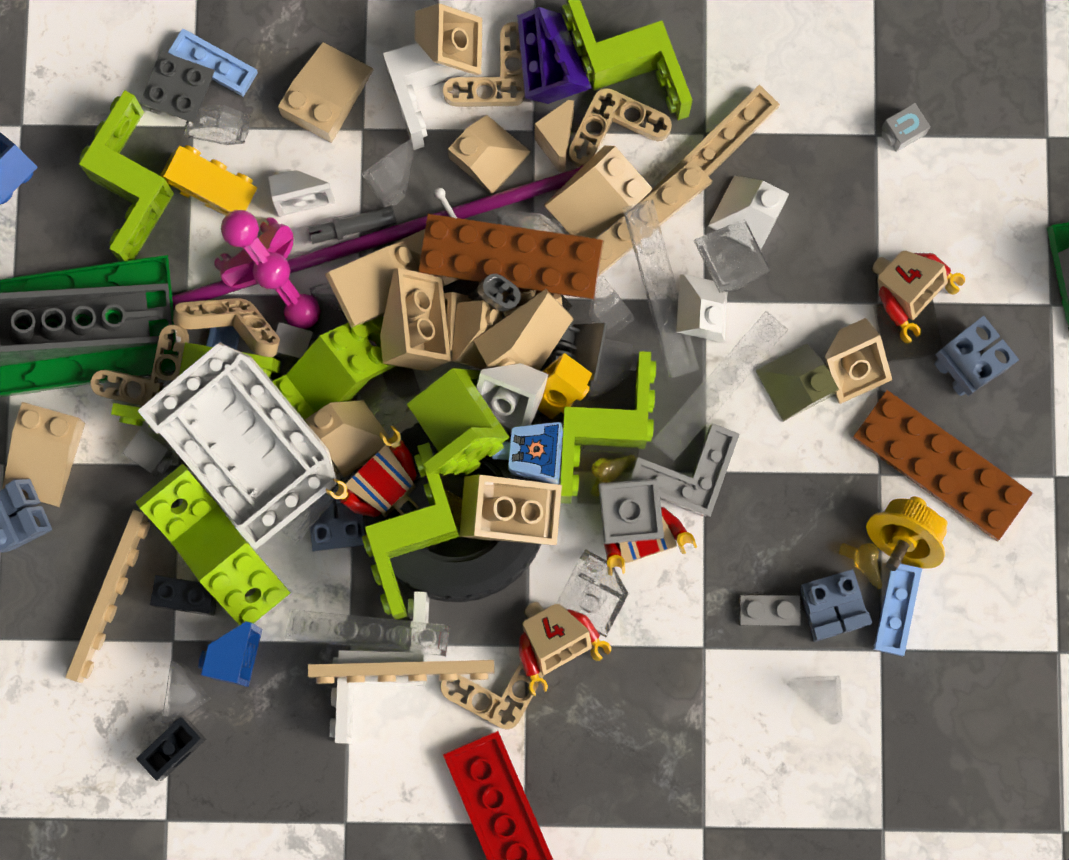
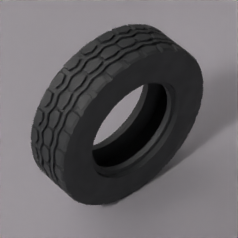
[363,422,545,602]

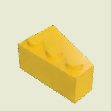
[160,145,258,215]

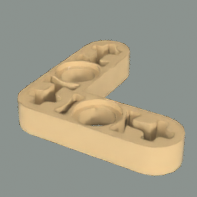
[443,22,525,107]
[569,88,672,167]
[173,298,280,357]
[91,325,189,406]
[441,662,544,730]

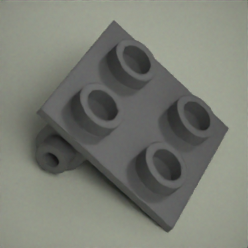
[140,51,215,123]
[551,321,607,381]

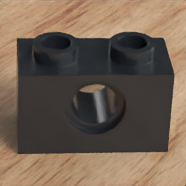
[150,575,217,617]
[136,716,207,781]

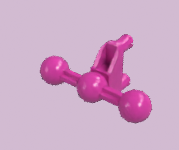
[214,210,321,330]

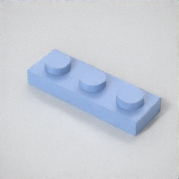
[168,29,258,97]
[873,563,922,657]

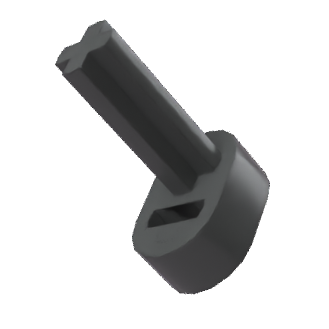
[468,274,521,311]

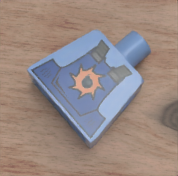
[492,422,563,485]

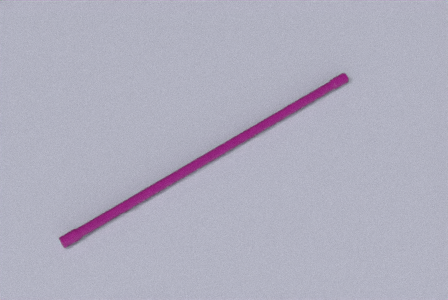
[172,164,585,310]

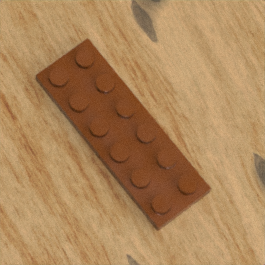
[419,214,604,300]
[852,390,1033,542]

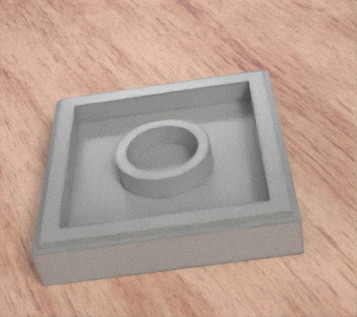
[598,479,664,544]

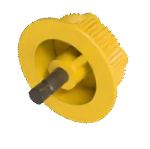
[866,496,948,571]

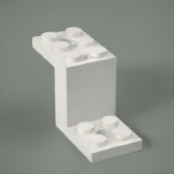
[383,0,469,150]
[330,592,429,744]

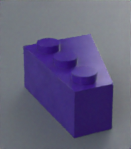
[517,7,591,104]

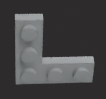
[628,423,740,517]

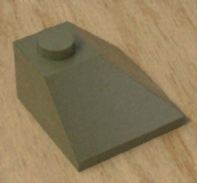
[756,343,839,422]

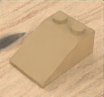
[278,42,373,143]
[543,145,652,239]
[325,241,419,328]
[380,268,451,371]
[473,289,573,371]
[2,402,85,507]
[459,475,562,545]

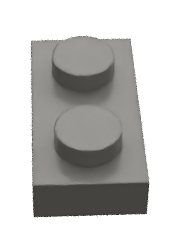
[739,595,800,626]

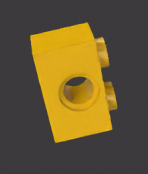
[538,353,592,419]

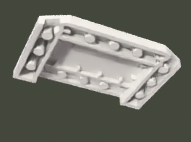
[138,343,337,550]

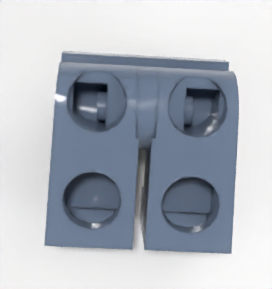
[934,316,1019,396]
[0,479,52,553]
[307,491,367,552]
[800,569,872,642]

